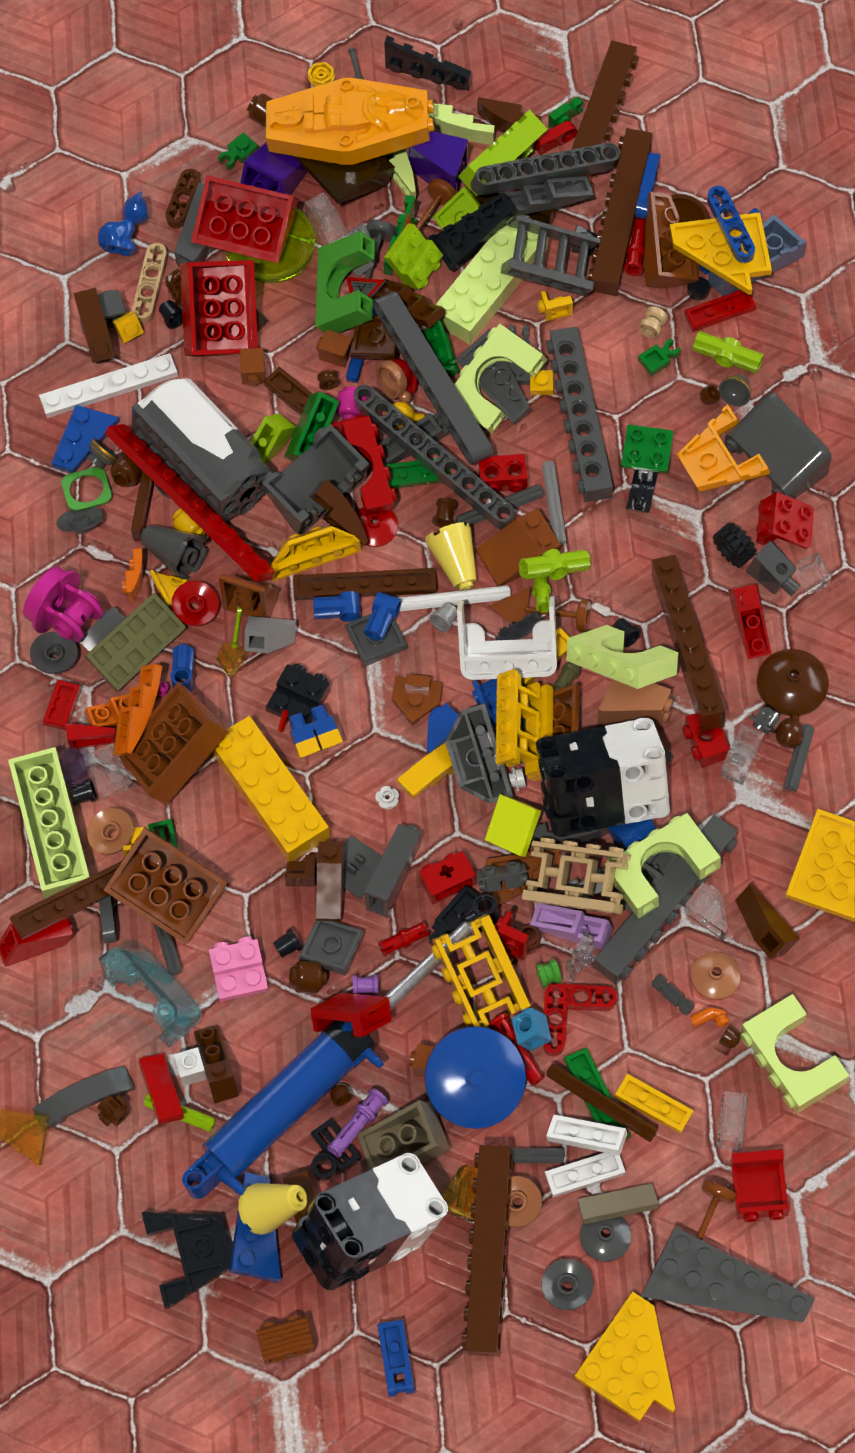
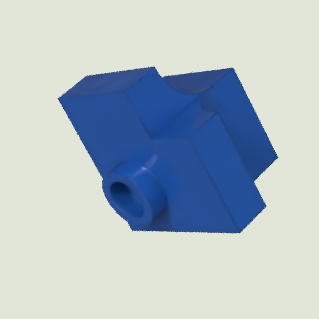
[607,819,655,851]

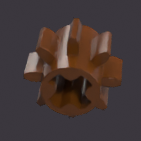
[97,1095,129,1126]

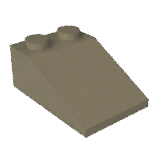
[357,1100,450,1170]

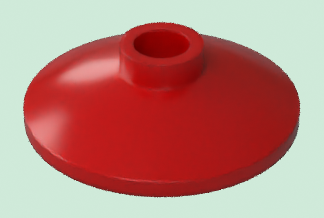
[356,507,398,547]
[171,581,219,626]

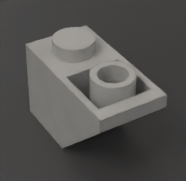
[244,616,296,653]

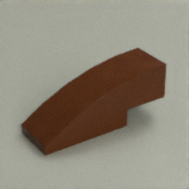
[477,97,542,132]
[309,479,368,546]

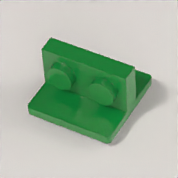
[422,320,459,376]
[621,425,673,473]

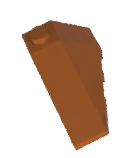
[644,191,699,288]

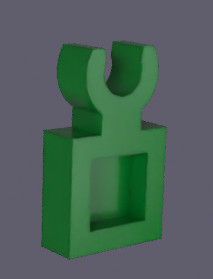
[548,96,583,129]
[218,132,259,170]
[638,339,681,376]

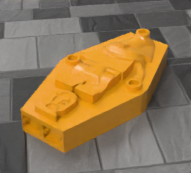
[266,78,434,165]

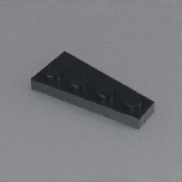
[384,35,472,91]

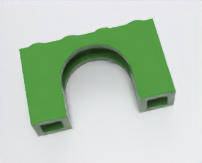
[315,231,375,333]

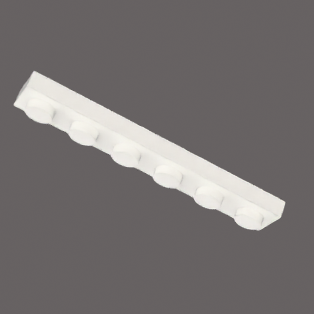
[39,353,178,418]

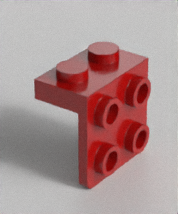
[756,492,814,549]

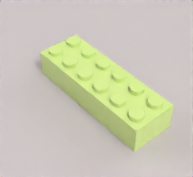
[436,215,549,345]
[8,747,90,899]

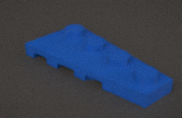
[229,1172,281,1283]

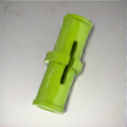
[532,577,551,613]

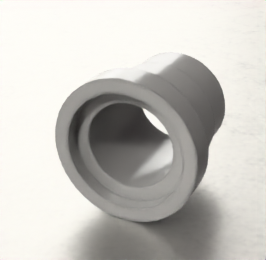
[429,603,457,632]

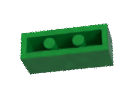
[284,391,340,462]

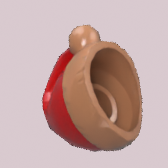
[377,359,418,403]

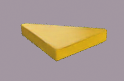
[149,570,188,609]

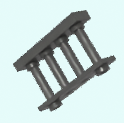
[500,214,600,296]

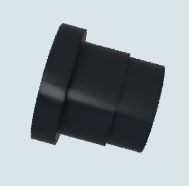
[159,300,183,329]
[612,618,641,647]
[69,778,98,805]
[273,928,303,958]
[311,1153,337,1181]

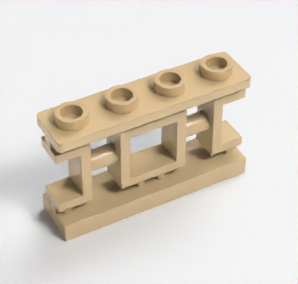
[522,838,631,915]

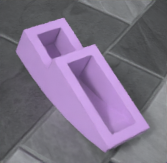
[530,903,613,949]

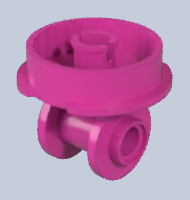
[23,566,103,642]

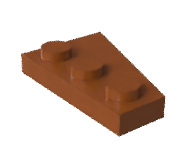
[486,850,560,906]

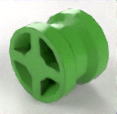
[535,959,562,988]

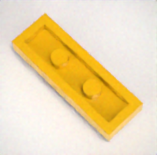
[615,1074,694,1134]

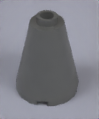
[141,524,207,579]

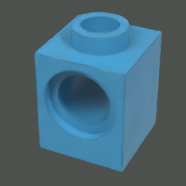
[512,1008,552,1051]

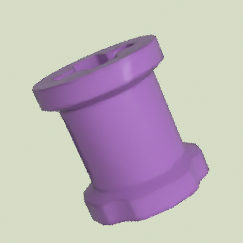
[353,974,378,996]

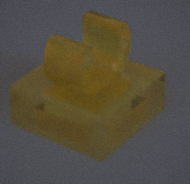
[216,642,247,677]

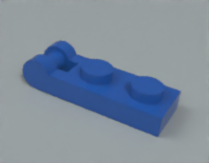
[377,1320,415,1397]

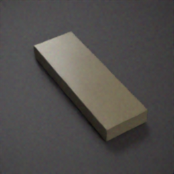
[578,1183,659,1224]

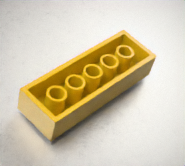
[212,715,330,862]

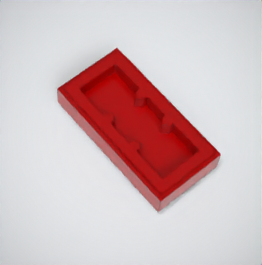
[42,679,81,731]

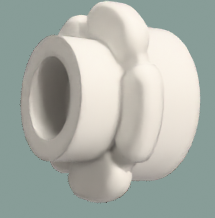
[508,767,526,791]
[375,786,399,809]

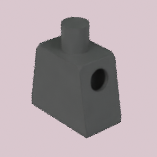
[746,541,801,597]

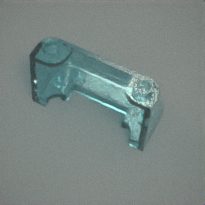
[98,947,202,1048]

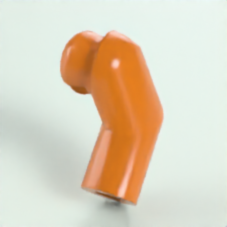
[690,1007,729,1027]

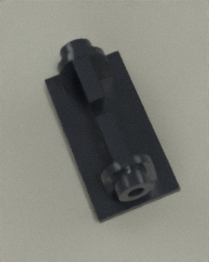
[626,469,658,513]

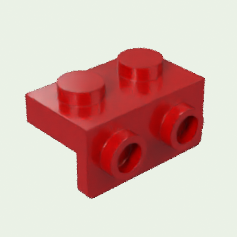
[495,911,529,960]

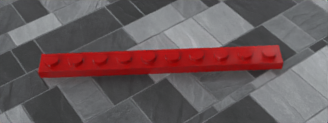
[105,424,275,582]

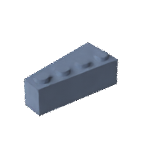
[708,214,806,296]

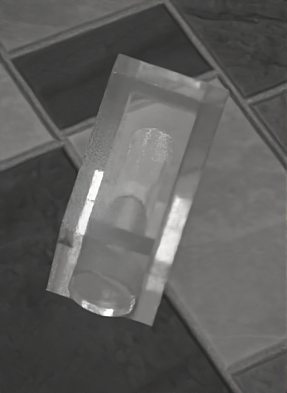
[305,192,348,244]
[684,883,728,941]

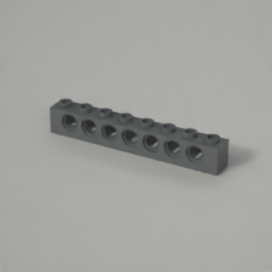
[546,326,613,502]

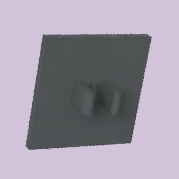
[343,835,382,900]

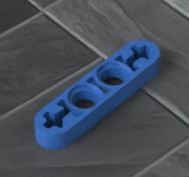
[635,152,661,220]
[707,186,755,263]

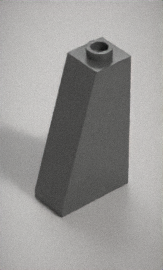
[174,182,214,267]
[364,824,422,918]

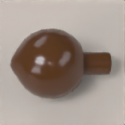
[775,714,803,749]

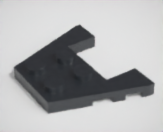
[141,1211,231,1310]

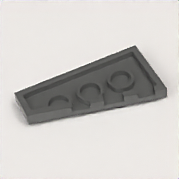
[456,328,532,425]

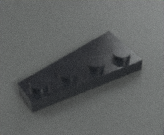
[427,192,518,272]

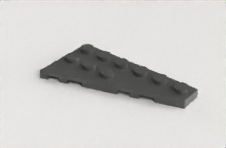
[641,1227,815,1322]

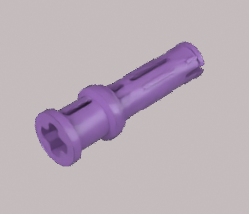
[327,1088,388,1158]

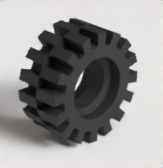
[713,523,756,568]

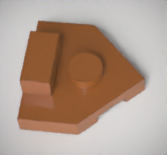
[392,674,443,726]

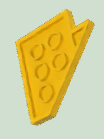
[670,212,772,295]
[574,1291,675,1423]

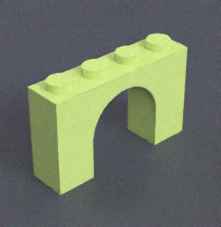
[453,323,547,434]
[566,625,678,689]
[605,813,721,919]
[740,994,849,1114]

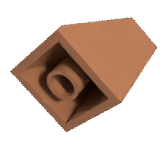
[597,679,673,730]

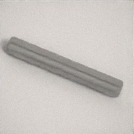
[542,461,566,546]

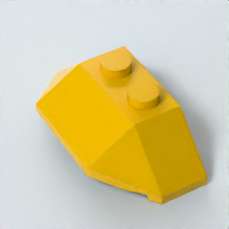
[270,525,361,582]

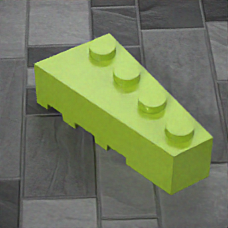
[458,109,548,196]

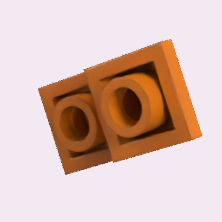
[122,548,144,603]
[84,694,129,728]

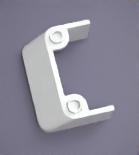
[457,596,557,680]

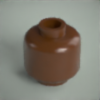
[247,93,273,127]
[110,453,142,487]
[289,961,327,994]

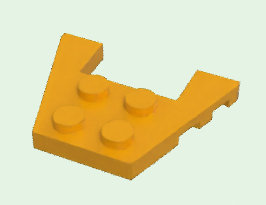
[677,405,770,492]

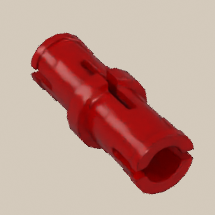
[378,922,429,956]

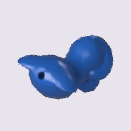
[98,192,148,256]

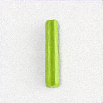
[144,1093,216,1132]

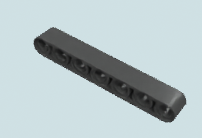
[470,143,620,195]

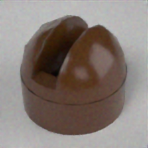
[700,385,720,405]
[719,1026,740,1048]
[330,1085,352,1107]

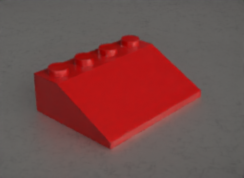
[191,175,299,263]
[180,260,258,356]

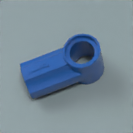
[313,591,361,622]
[364,592,402,641]
[170,644,194,692]

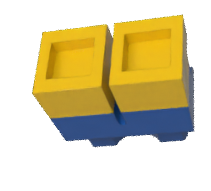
[289,705,343,759]

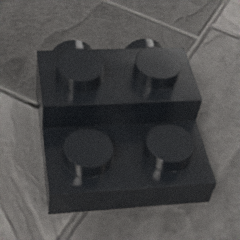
[266,663,331,724]

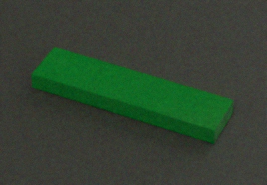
[564,1048,630,1140]

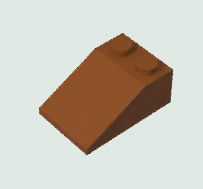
[476,508,561,586]
[219,574,278,618]

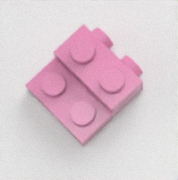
[209,937,268,1002]

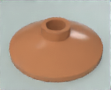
[87,808,134,855]
[691,952,741,1000]
[509,1176,542,1227]

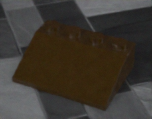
[294,155,395,204]

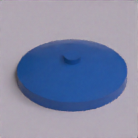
[424,1027,526,1129]

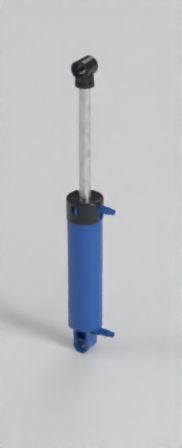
[182,894,500,1199]

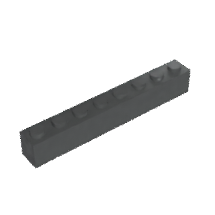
[593,814,738,985]

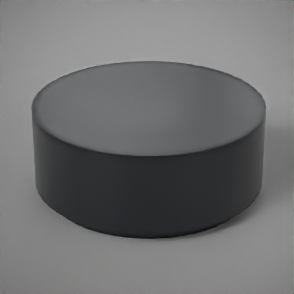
[687,277,710,300]

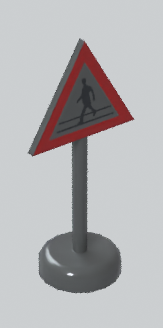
[346,220,396,298]

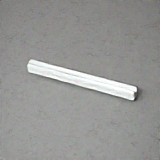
[399,585,511,612]

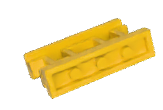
[496,669,553,782]
[431,914,530,1027]

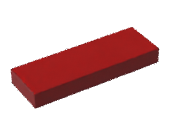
[684,290,756,332]
[139,1053,184,1124]

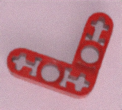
[543,984,617,1057]

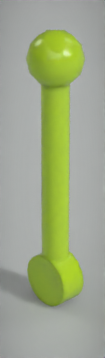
[229,607,242,652]

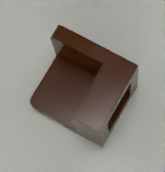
[285,855,316,887]

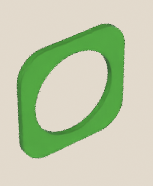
[61,467,112,511]

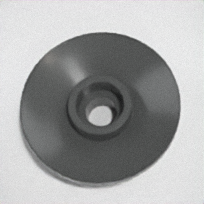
[57,507,103,534]
[30,632,78,674]
[580,1217,631,1262]
[541,1259,593,1311]

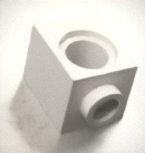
[174,1047,207,1086]

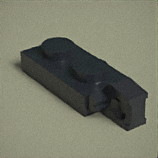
[428,885,479,946]

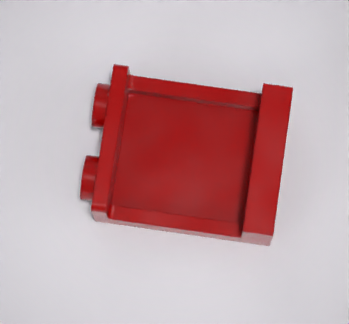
[310,993,392,1037]
[730,1149,790,1222]

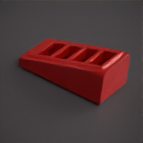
[66,724,116,750]

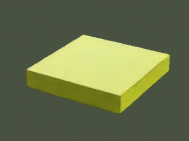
[485,794,541,857]

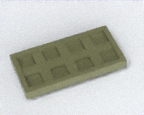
[84,593,186,692]

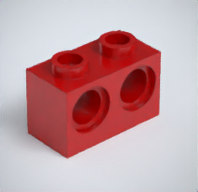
[478,454,527,493]

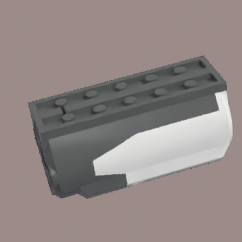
[132,378,270,522]

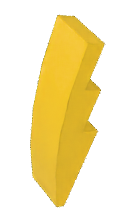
[397,743,454,799]

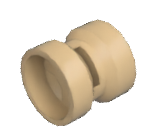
[638,306,668,339]

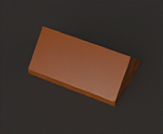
[553,683,579,736]

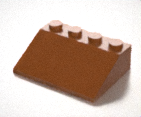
[119,682,229,805]
[103,827,227,944]

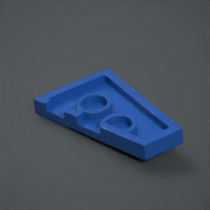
[51,405,120,473]

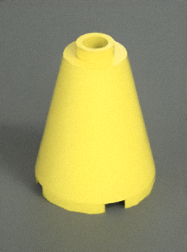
[425,522,477,591]
[238,1183,307,1235]

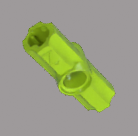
[692,331,764,374]
[519,549,591,580]

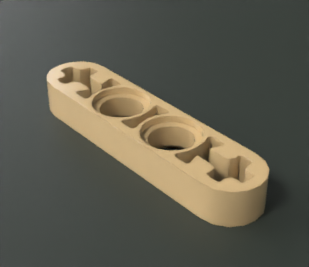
[132,243,167,324]

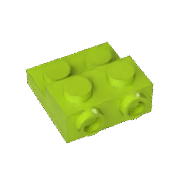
[384,223,443,290]

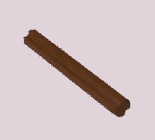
[546,1064,657,1142]

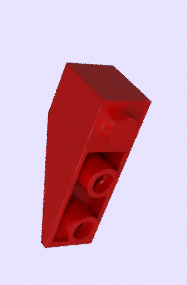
[728,583,771,659]

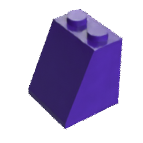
[407,131,468,193]
[240,142,307,195]

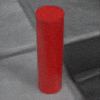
[278,710,289,732]

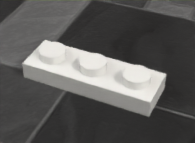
[546,1115,627,1155]
[545,1153,626,1198]

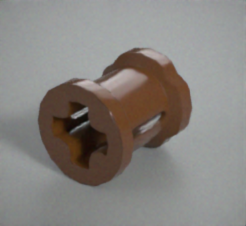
[432,498,457,528]

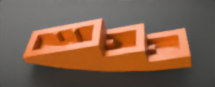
[114,664,162,756]

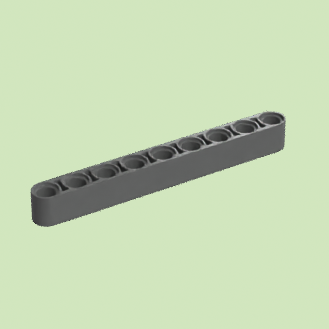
[373,291,493,465]
[354,385,514,530]

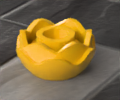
[307,62,335,86]

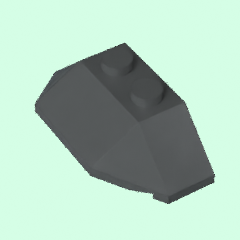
[445,703,513,804]

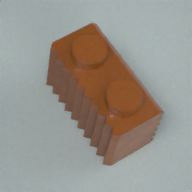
[256,1315,315,1365]

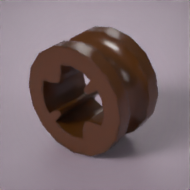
[317,370,339,390]

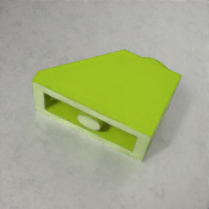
[251,413,296,464]

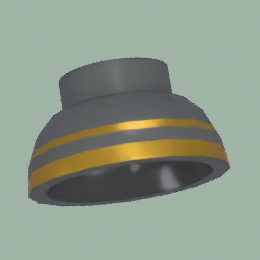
[719,374,751,406]
[87,438,117,469]

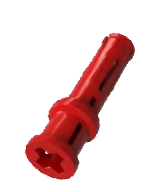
[623,218,646,276]
[488,1013,545,1086]

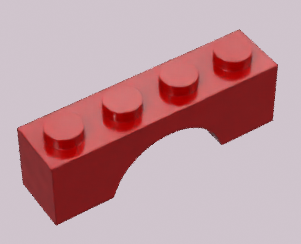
[342,416,397,516]

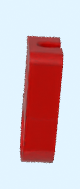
[534,121,578,155]

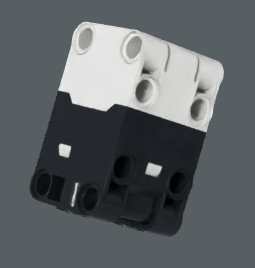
[536,718,670,837]
[292,1153,448,1291]

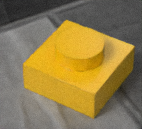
[113,311,144,343]
[530,370,553,395]

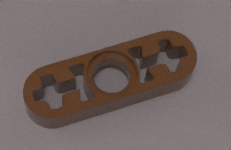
[166,169,201,229]

